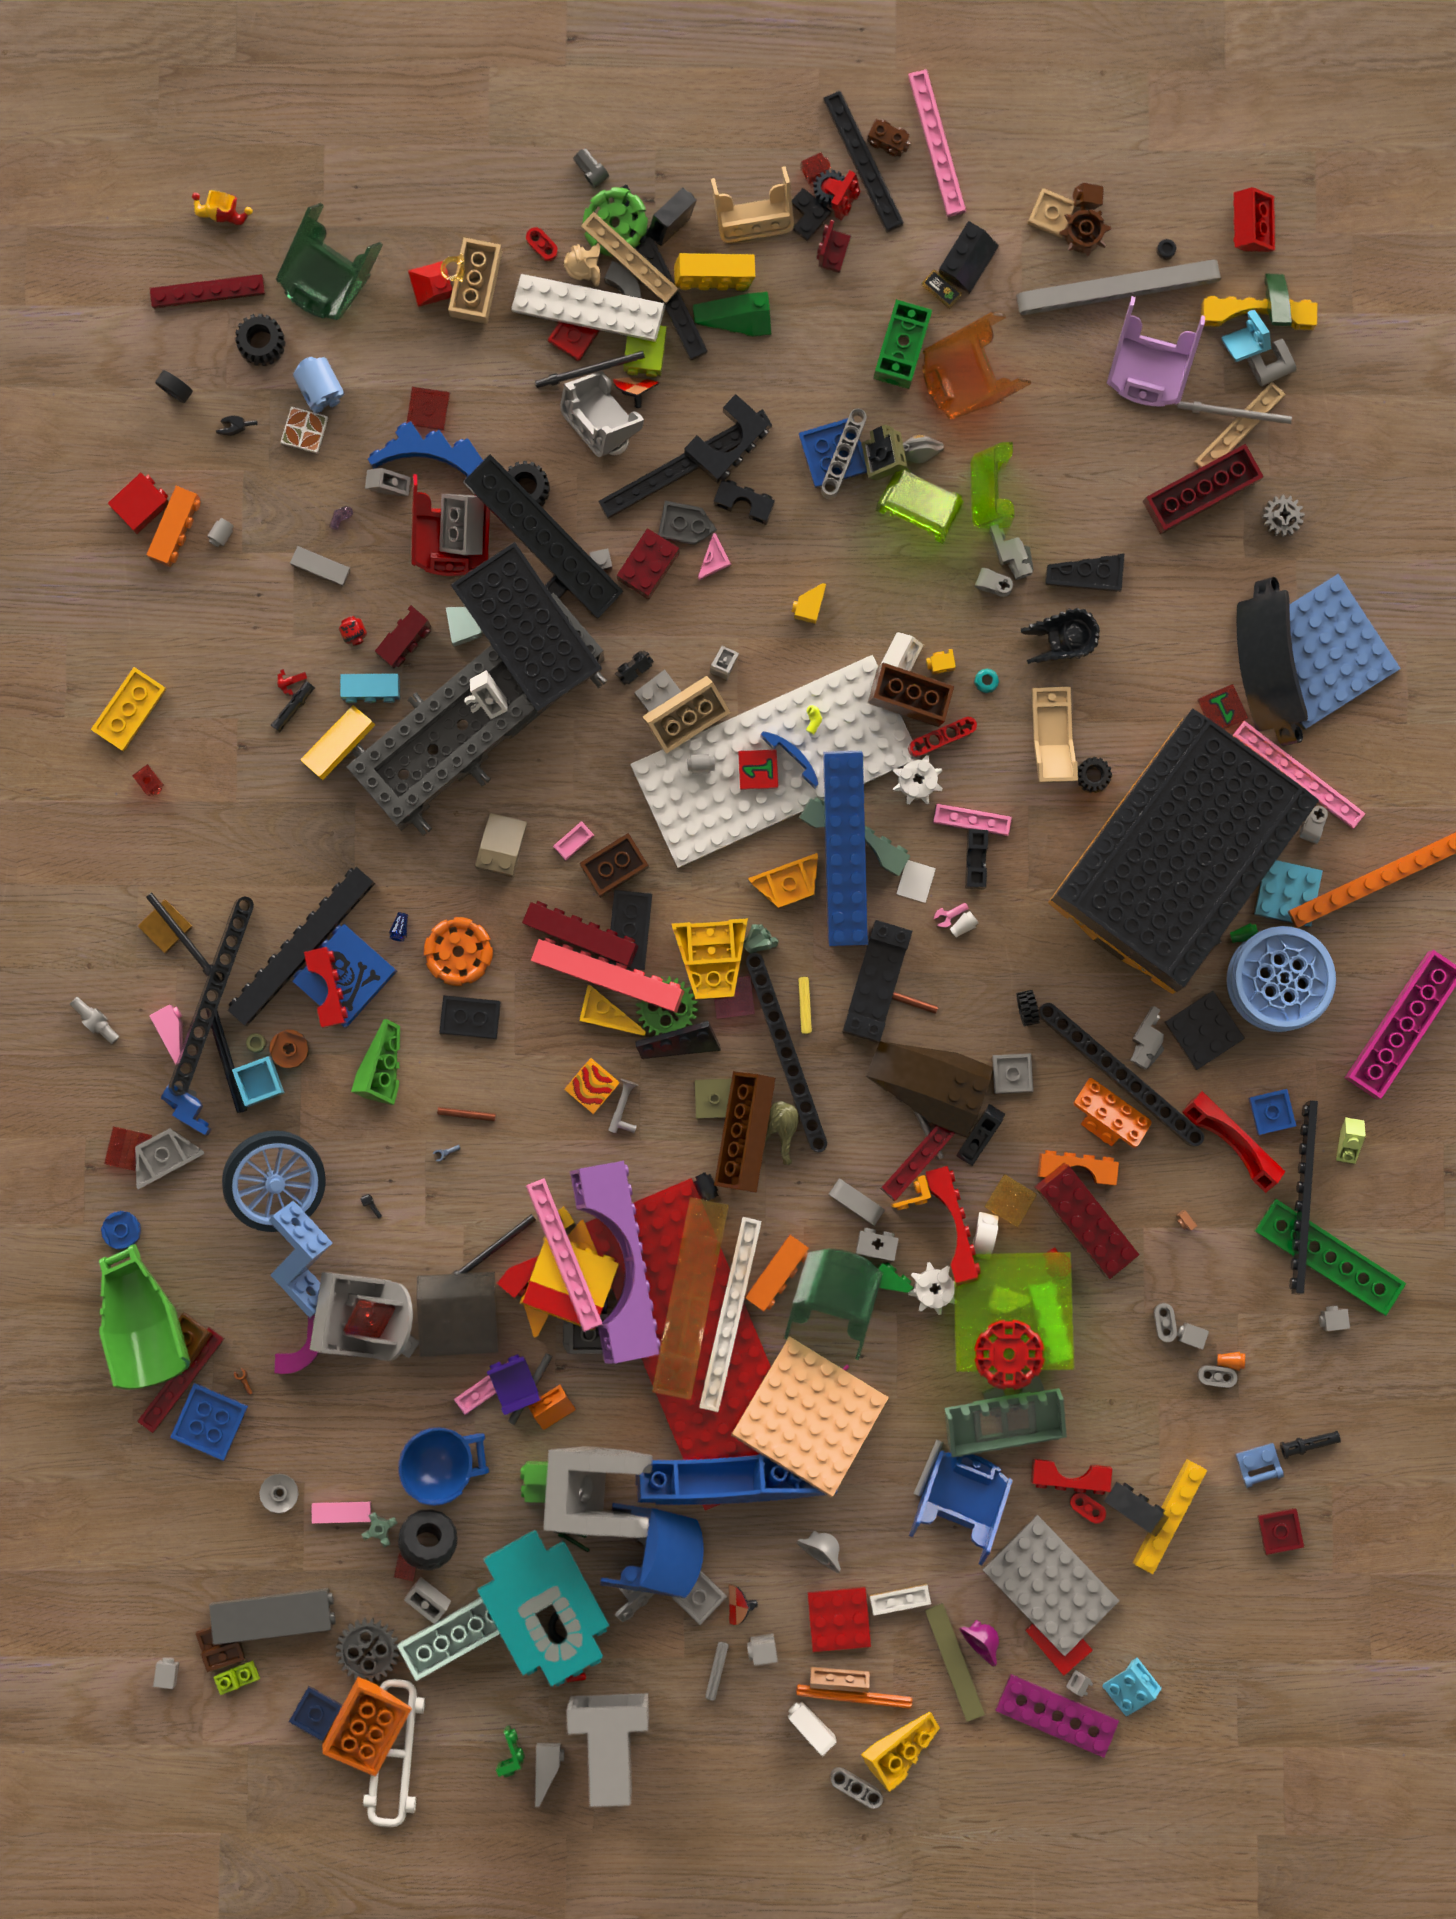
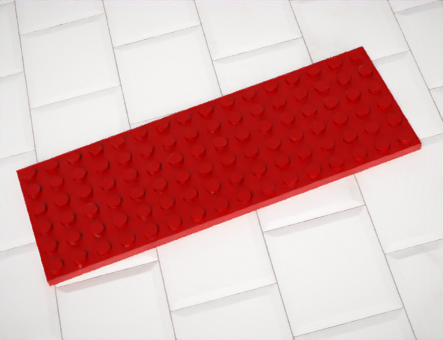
[585,1178,771,1511]

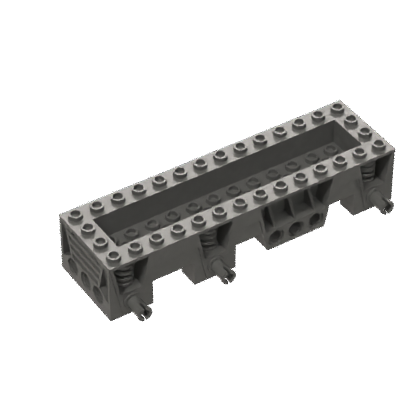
[347,593,607,836]

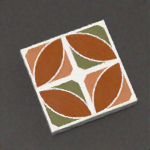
[281,407,328,454]

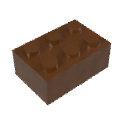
[579,833,649,898]

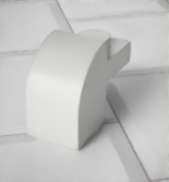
[973,1212,998,1260]

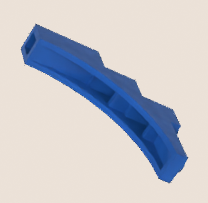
[368,422,483,477]

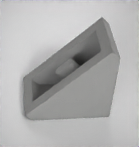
[710,646,739,680]

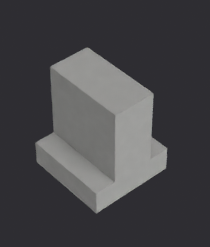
[567,1693,649,1807]

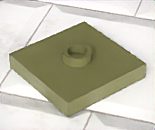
[695,1079,732,1119]

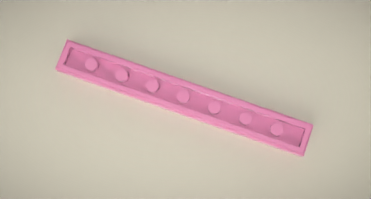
[908,69,966,217]
[1232,721,1366,829]
[526,1178,602,1332]

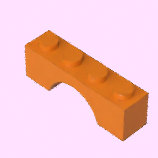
[1038,1150,1119,1185]

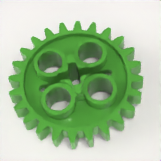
[636,976,698,1035]

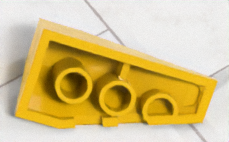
[861,1712,940,1792]

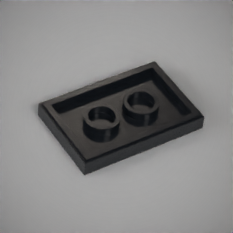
[439,995,501,1039]

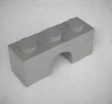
[747,1633,778,1665]

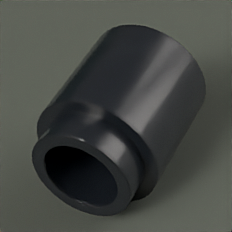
[693,1172,719,1202]

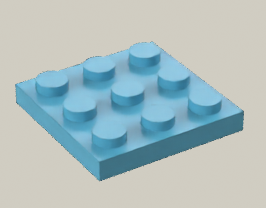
[1254,860,1323,927]

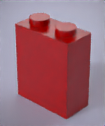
[108,472,169,534]

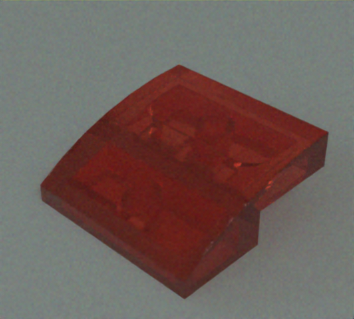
[104,1126,152,1171]

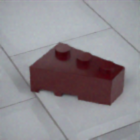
[375,605,431,669]

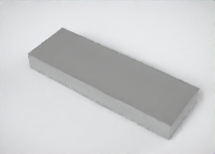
[290,546,351,586]

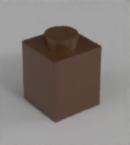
[1073,183,1104,210]

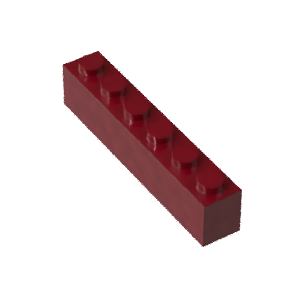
[522,901,639,967]

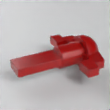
[277,669,307,695]

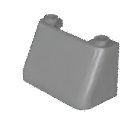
[560,371,644,457]

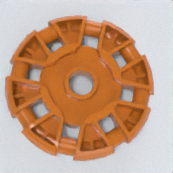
[424,917,493,986]

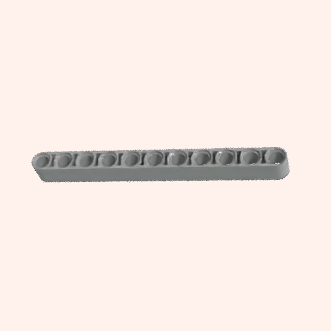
[1016,260,1221,315]

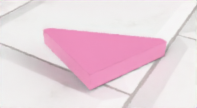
[698,533,731,580]

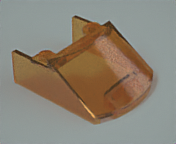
[922,312,1032,419]

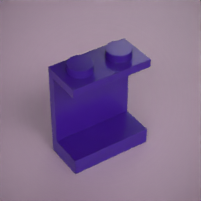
[487,1354,541,1415]

